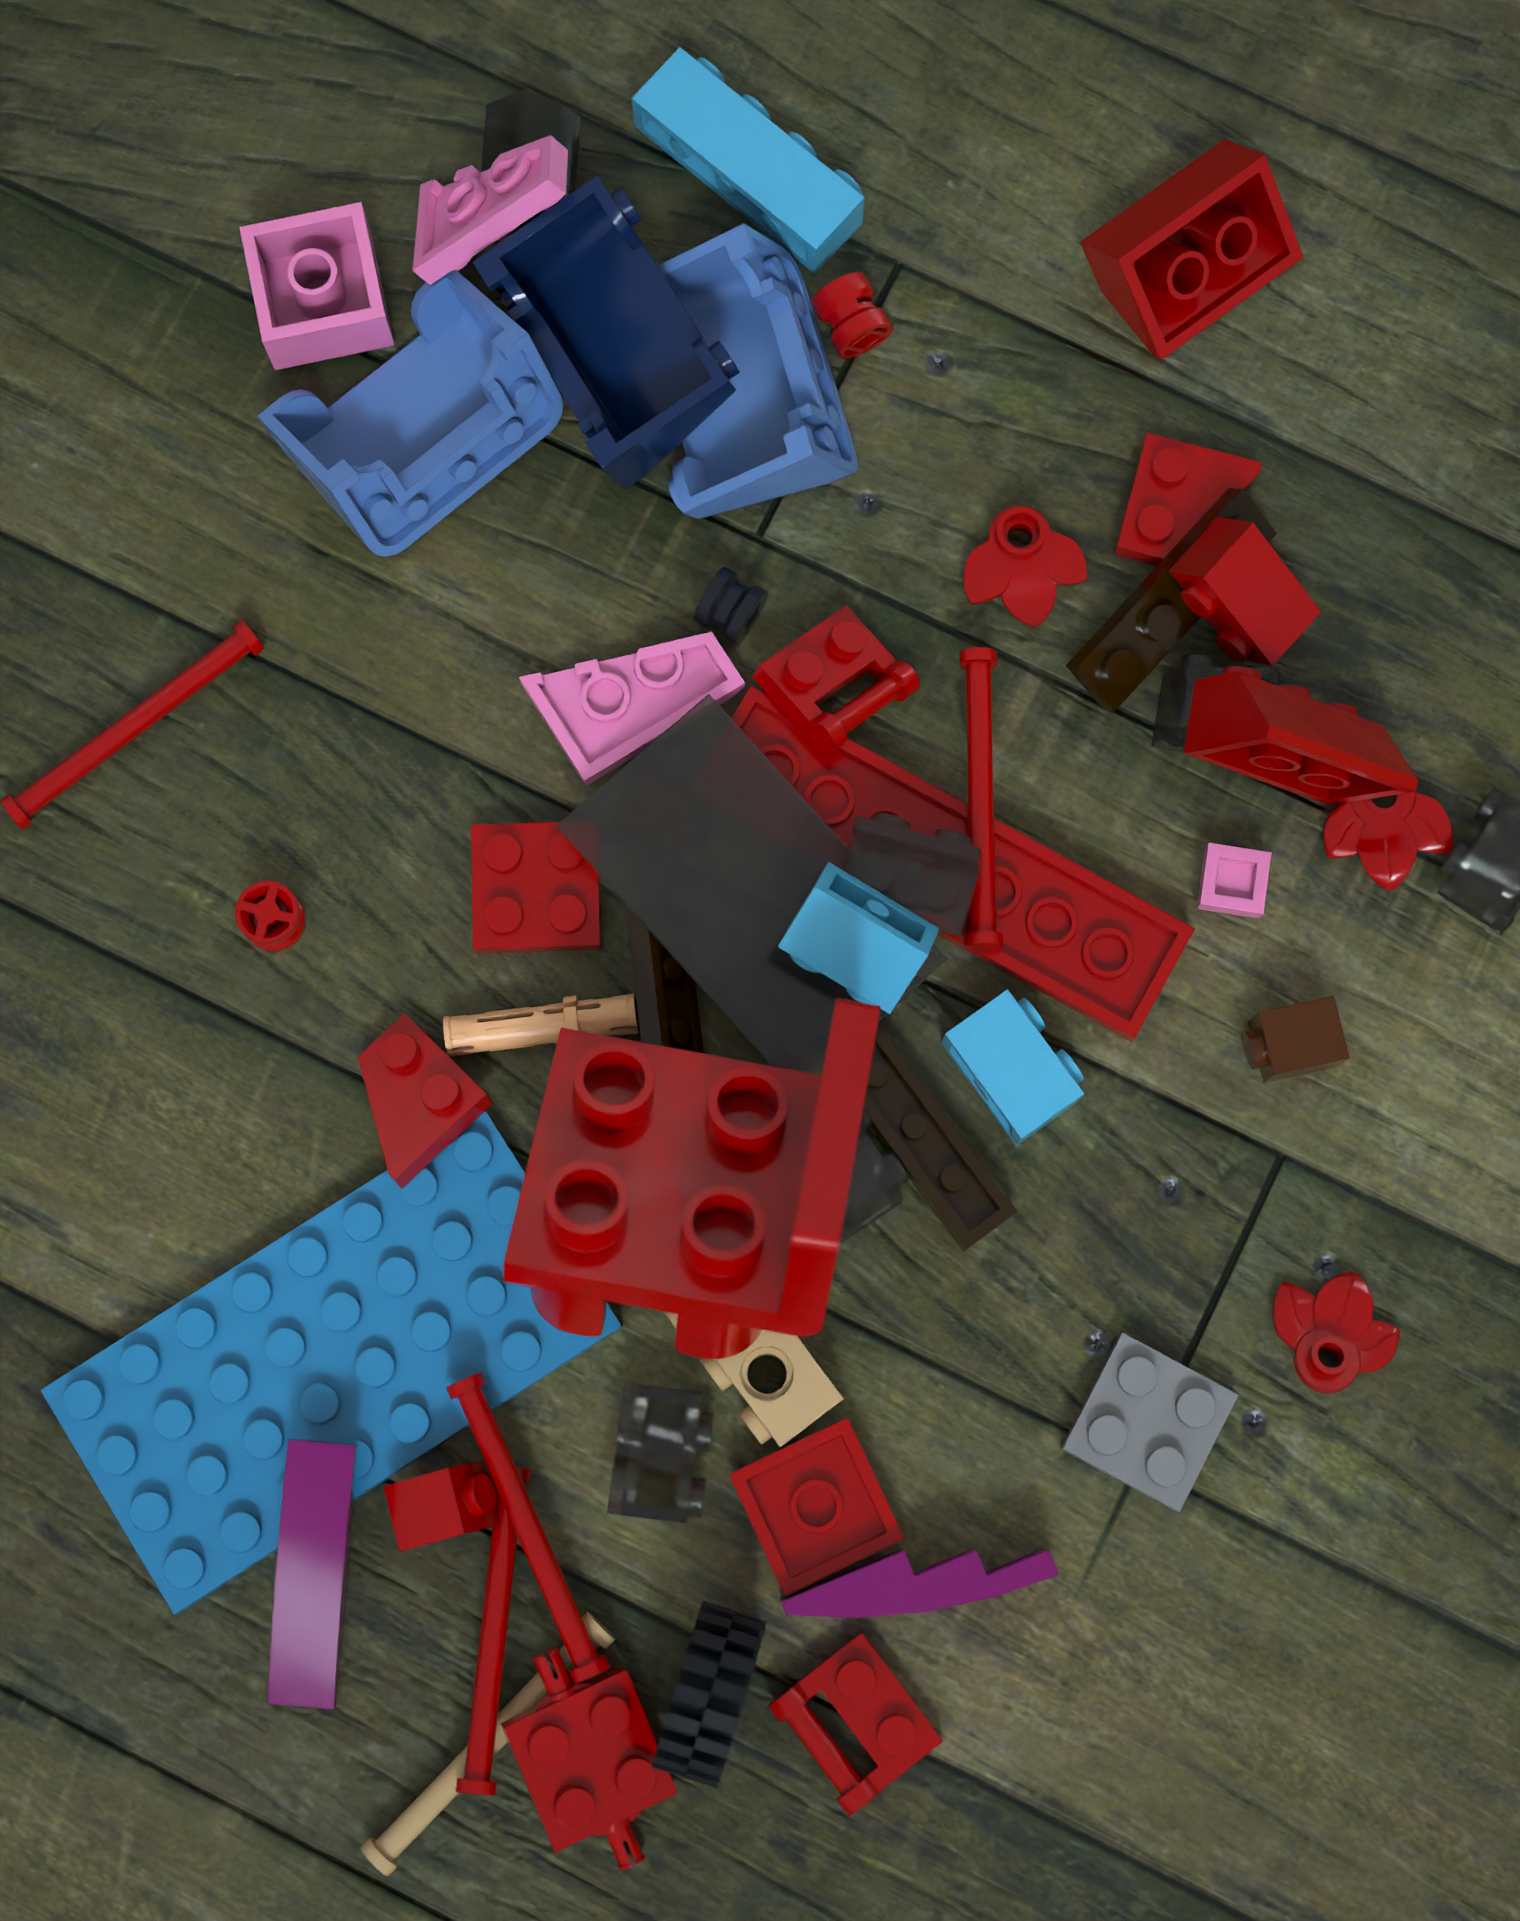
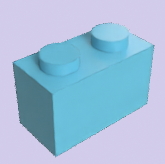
[778,862,940,1014]
[941,989,1084,1146]

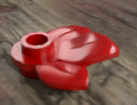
[963,506,1087,628]
[1324,792,1453,891]
[1273,1271,1400,1394]

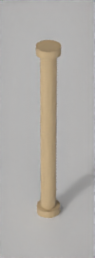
[360,1611,615,1876]

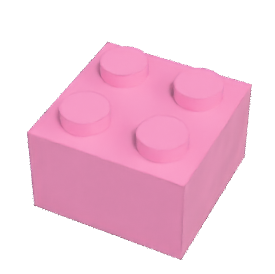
[239,202,395,370]

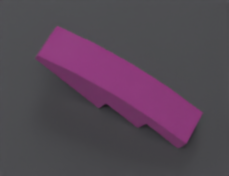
[267,1438,358,1709]
[780,1548,1059,1618]

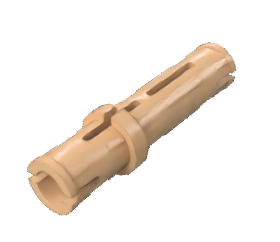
[443,993,639,1057]

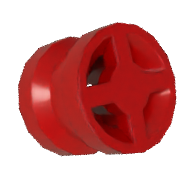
[235,881,306,952]

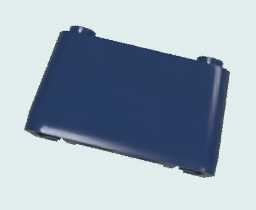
[473,175,740,489]

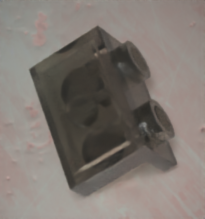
[845,813,983,937]

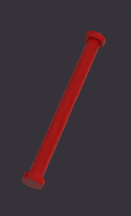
[0,619,265,830]
[959,647,1003,952]
[446,1371,611,1684]
[455,1467,532,1796]

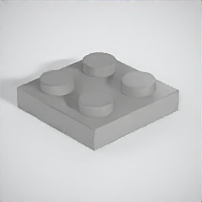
[1060,1332,1239,1512]

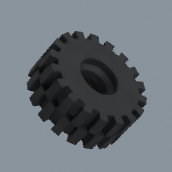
[652,1601,767,1788]

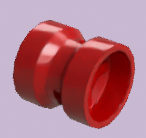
[812,272,893,359]

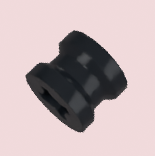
[694,567,768,645]

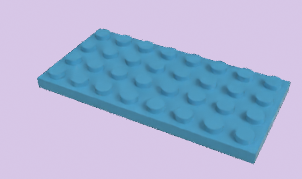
[40,1111,622,1615]

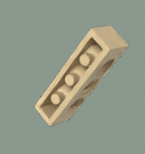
[664,1312,843,1447]

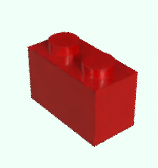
[1169,517,1321,666]

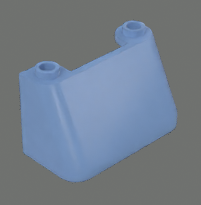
[658,223,858,518]
[257,270,564,557]

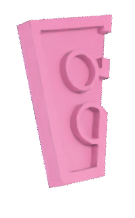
[413,135,568,285]
[519,632,745,786]

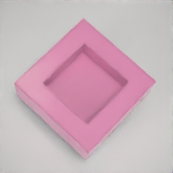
[1197,843,1272,919]

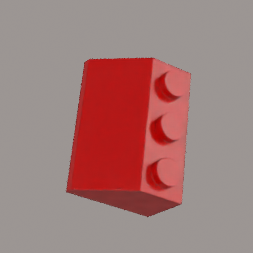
[1080,139,1304,360]
[1183,666,1418,805]

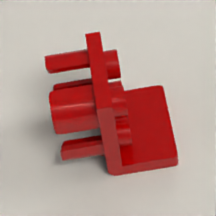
[503,998,881,1359]

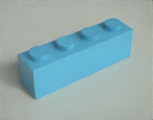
[631,47,865,274]

